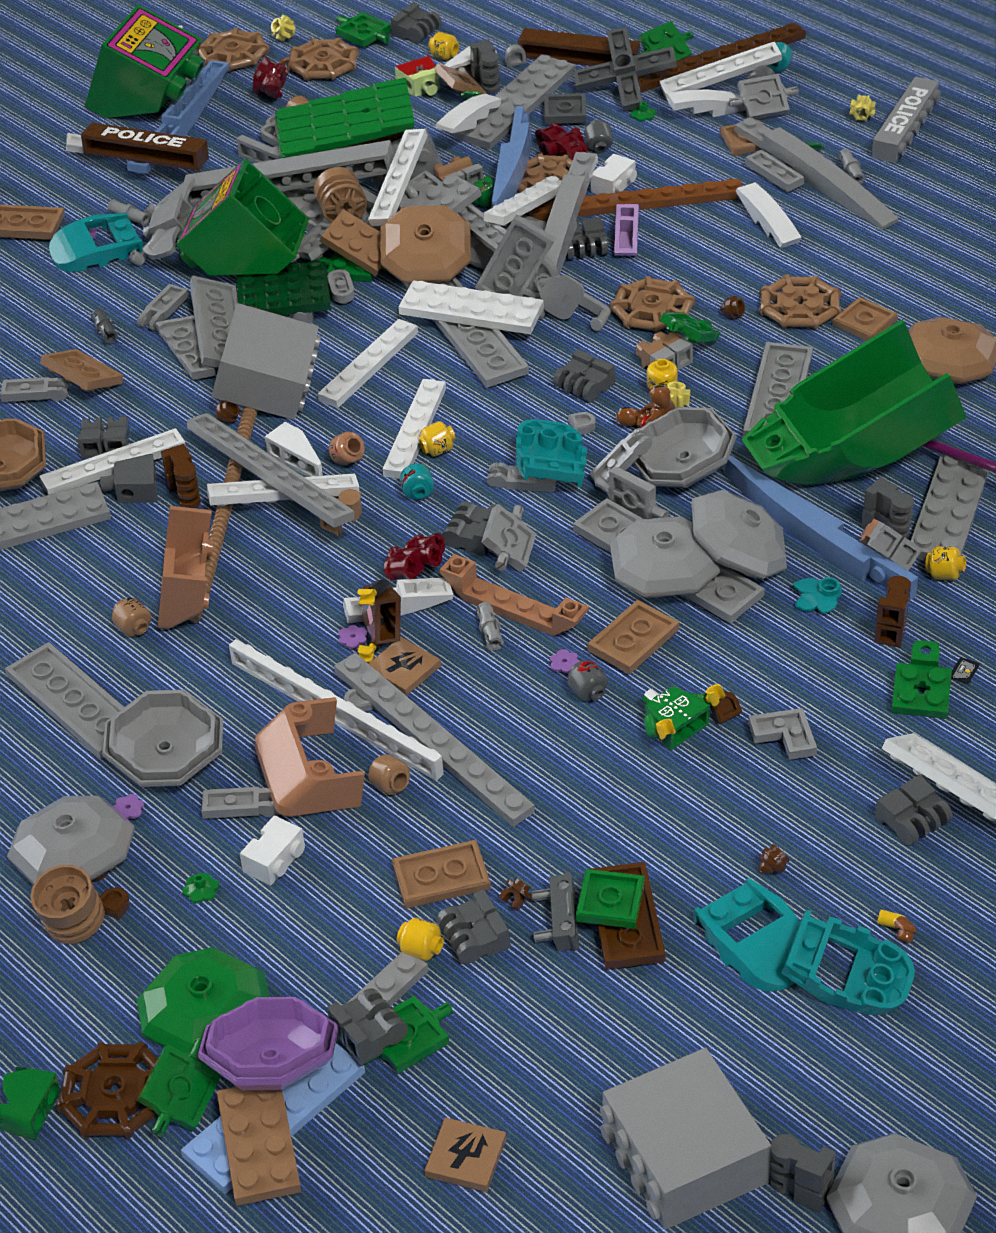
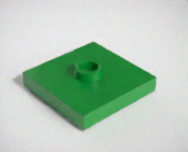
[576,869,645,929]

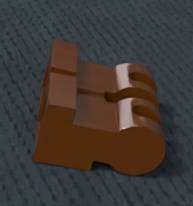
[161,444,201,509]
[874,576,911,648]

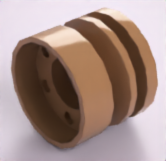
[314,167,367,223]
[30,865,105,944]

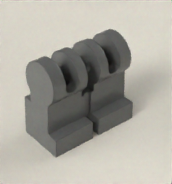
[391,2,442,43]
[470,39,500,94]
[566,217,608,260]
[553,349,615,402]
[78,416,129,459]
[861,477,914,539]
[442,501,496,556]
[874,775,953,845]
[436,889,511,964]
[327,988,408,1065]
[770,1134,835,1213]

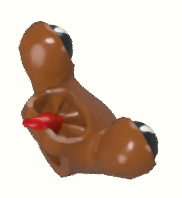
[616,385,676,428]

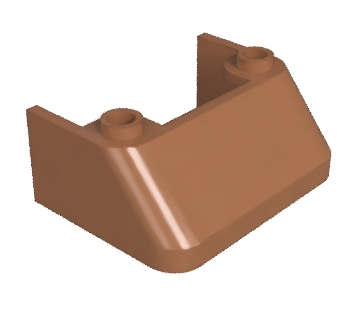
[158,506,213,629]
[255,697,365,816]

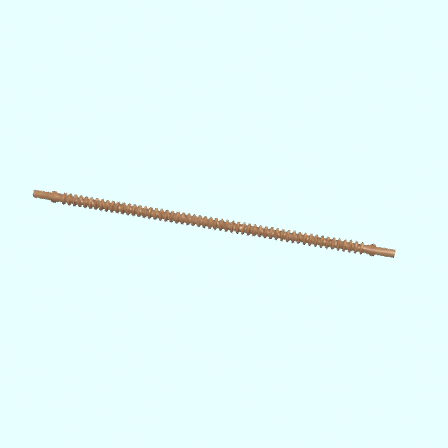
[190,406,258,623]

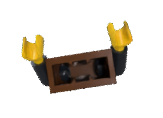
[357,579,401,662]

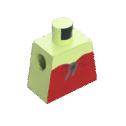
[395,56,440,97]

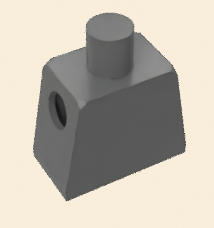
[100,454,158,503]

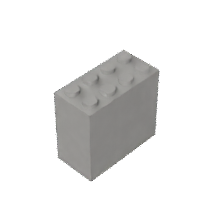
[211,303,321,420]
[600,1047,771,1230]

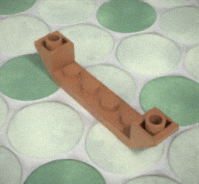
[440,554,589,636]

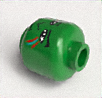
[472,176,495,208]

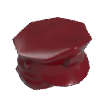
[253,57,286,99]

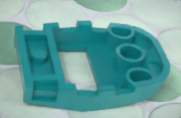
[49,213,143,272]
[515,419,587,487]
[693,878,800,991]
[781,910,915,1015]

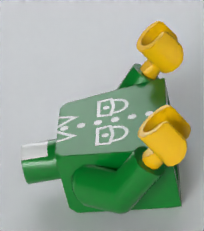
[642,684,726,751]

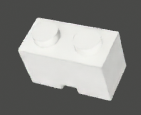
[591,154,637,195]
[240,815,305,886]

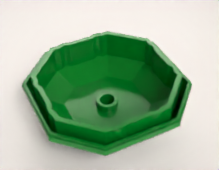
[136,947,270,1053]

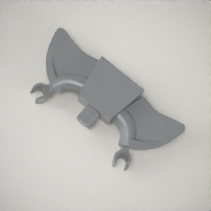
[129,177,196,266]

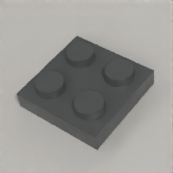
[545,93,586,124]

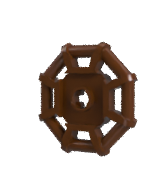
[55,1041,158,1139]

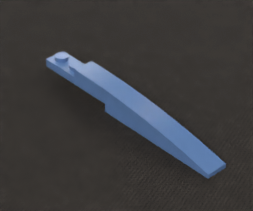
[127,60,229,174]
[492,106,533,206]
[725,455,918,601]

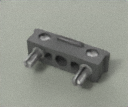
[531,871,579,951]

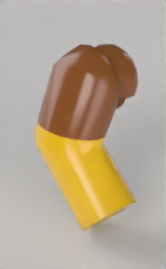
[877,910,916,943]

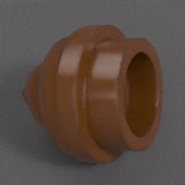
[720,296,745,319]
[215,400,240,423]
[759,844,790,874]

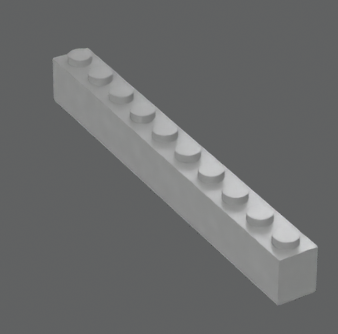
[184,140,395,206]

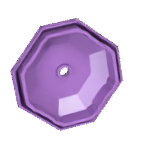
[198,997,338,1090]

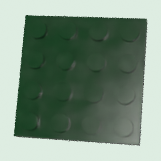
[237,260,331,315]

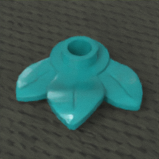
[793,577,842,614]

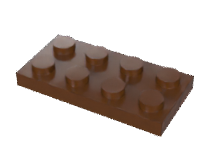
[591,862,666,969]

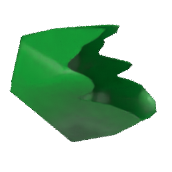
[0,1067,60,1140]

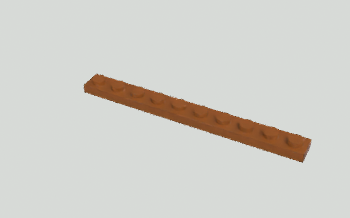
[527,179,742,221]

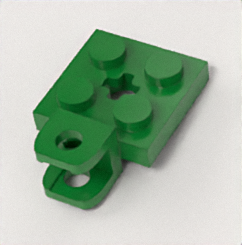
[891,640,952,719]

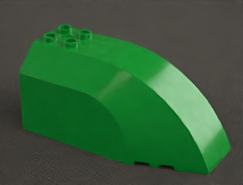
[741,319,967,485]

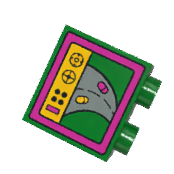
[84,5,205,118]
[176,158,310,275]

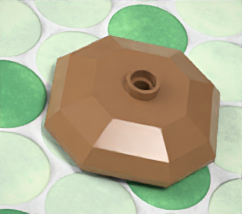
[381,205,471,284]
[908,316,996,384]
[0,418,46,491]

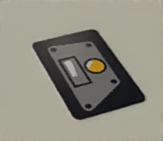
[951,657,980,684]

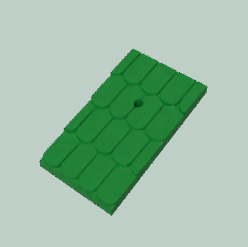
[275,78,415,159]

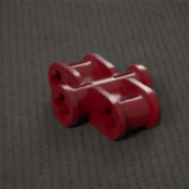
[535,122,588,160]
[384,533,445,580]

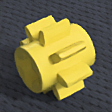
[271,15,295,41]
[850,94,876,122]
[667,382,691,408]

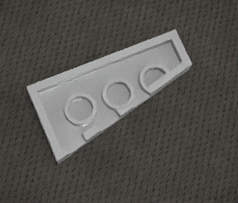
[155,315,216,380]

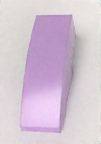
[614,204,639,256]

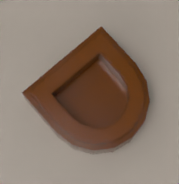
[710,691,743,723]
[99,887,130,920]

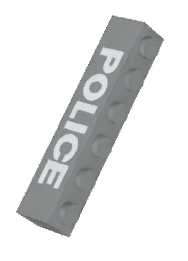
[872,76,941,163]

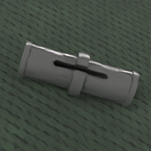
[91,309,118,344]

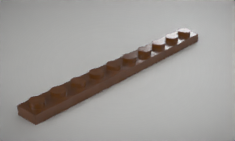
[637,23,806,93]

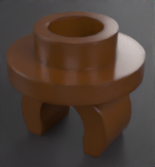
[499,877,532,911]

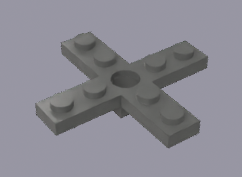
[573,27,677,112]

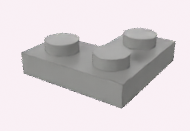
[748,708,817,760]

